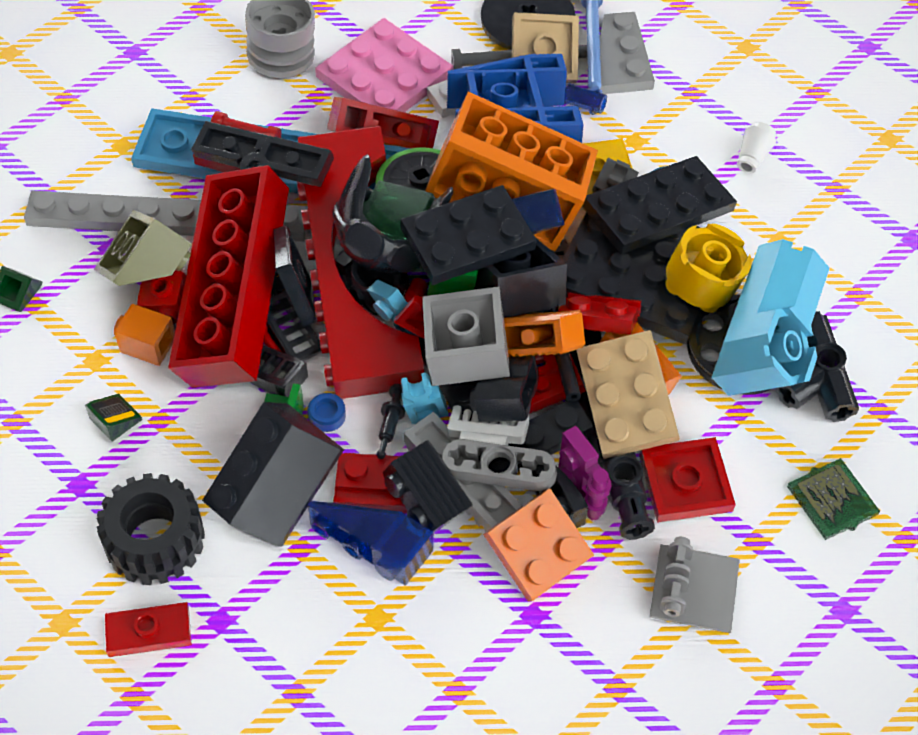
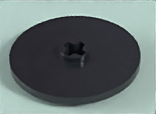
[481,0,576,50]

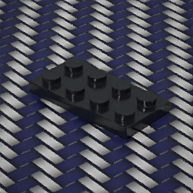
[582,155,738,254]

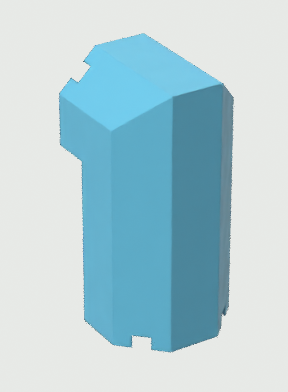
[712,239,830,396]

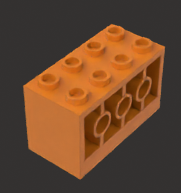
[425,91,598,251]

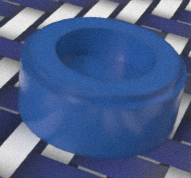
[307,393,346,432]

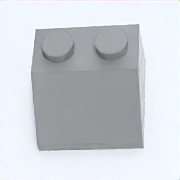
[423,287,510,386]

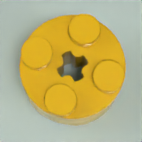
[665,223,752,313]

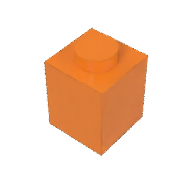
[114,304,175,366]

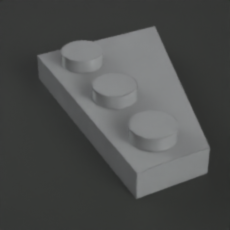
[589,11,655,96]

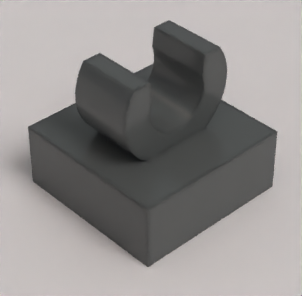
[592,158,639,192]

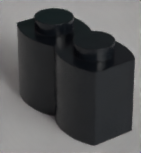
[470,355,539,422]

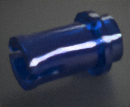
[564,83,607,115]

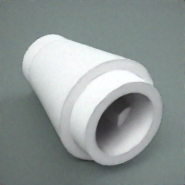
[737,122,776,174]

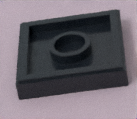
[274,225,316,326]

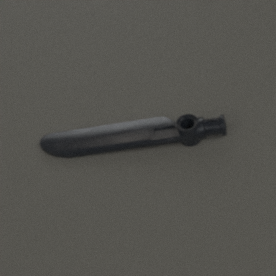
[565,329,655,540]

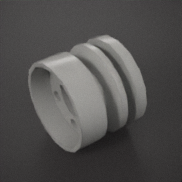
[245,0,315,79]

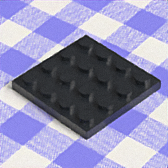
[562,189,702,345]

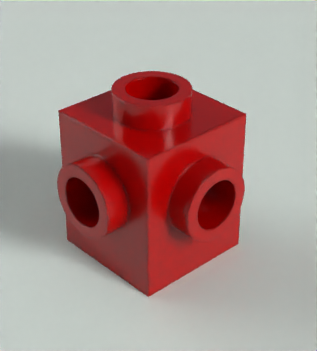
[137,270,186,324]

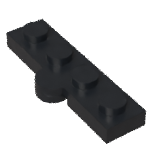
[191,121,334,187]

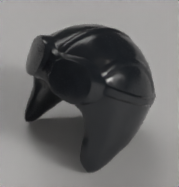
[332,154,454,273]

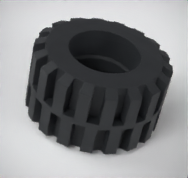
[96,473,205,585]

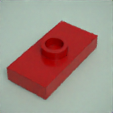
[105,602,192,657]

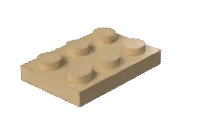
[577,330,680,459]

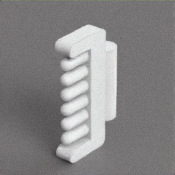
[447,405,529,446]

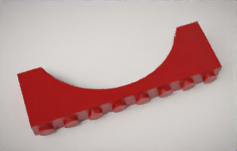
[297,126,424,399]

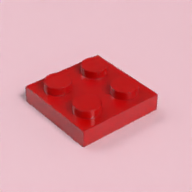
[639,437,736,523]

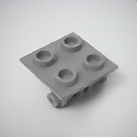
[649,536,740,633]

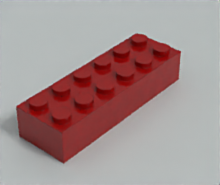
[168,165,289,388]

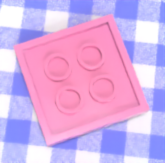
[315,18,454,112]

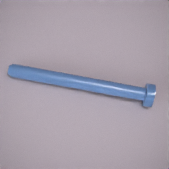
[581,0,603,92]

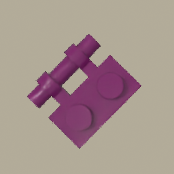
[558,426,611,521]

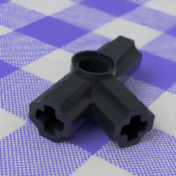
[774,311,859,422]

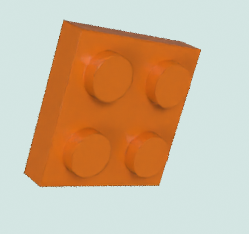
[483,488,594,602]

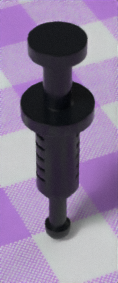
[376,384,406,459]

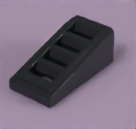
[266,290,322,361]
[250,345,308,397]

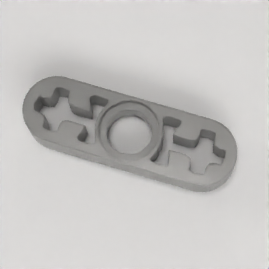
[442,439,557,491]

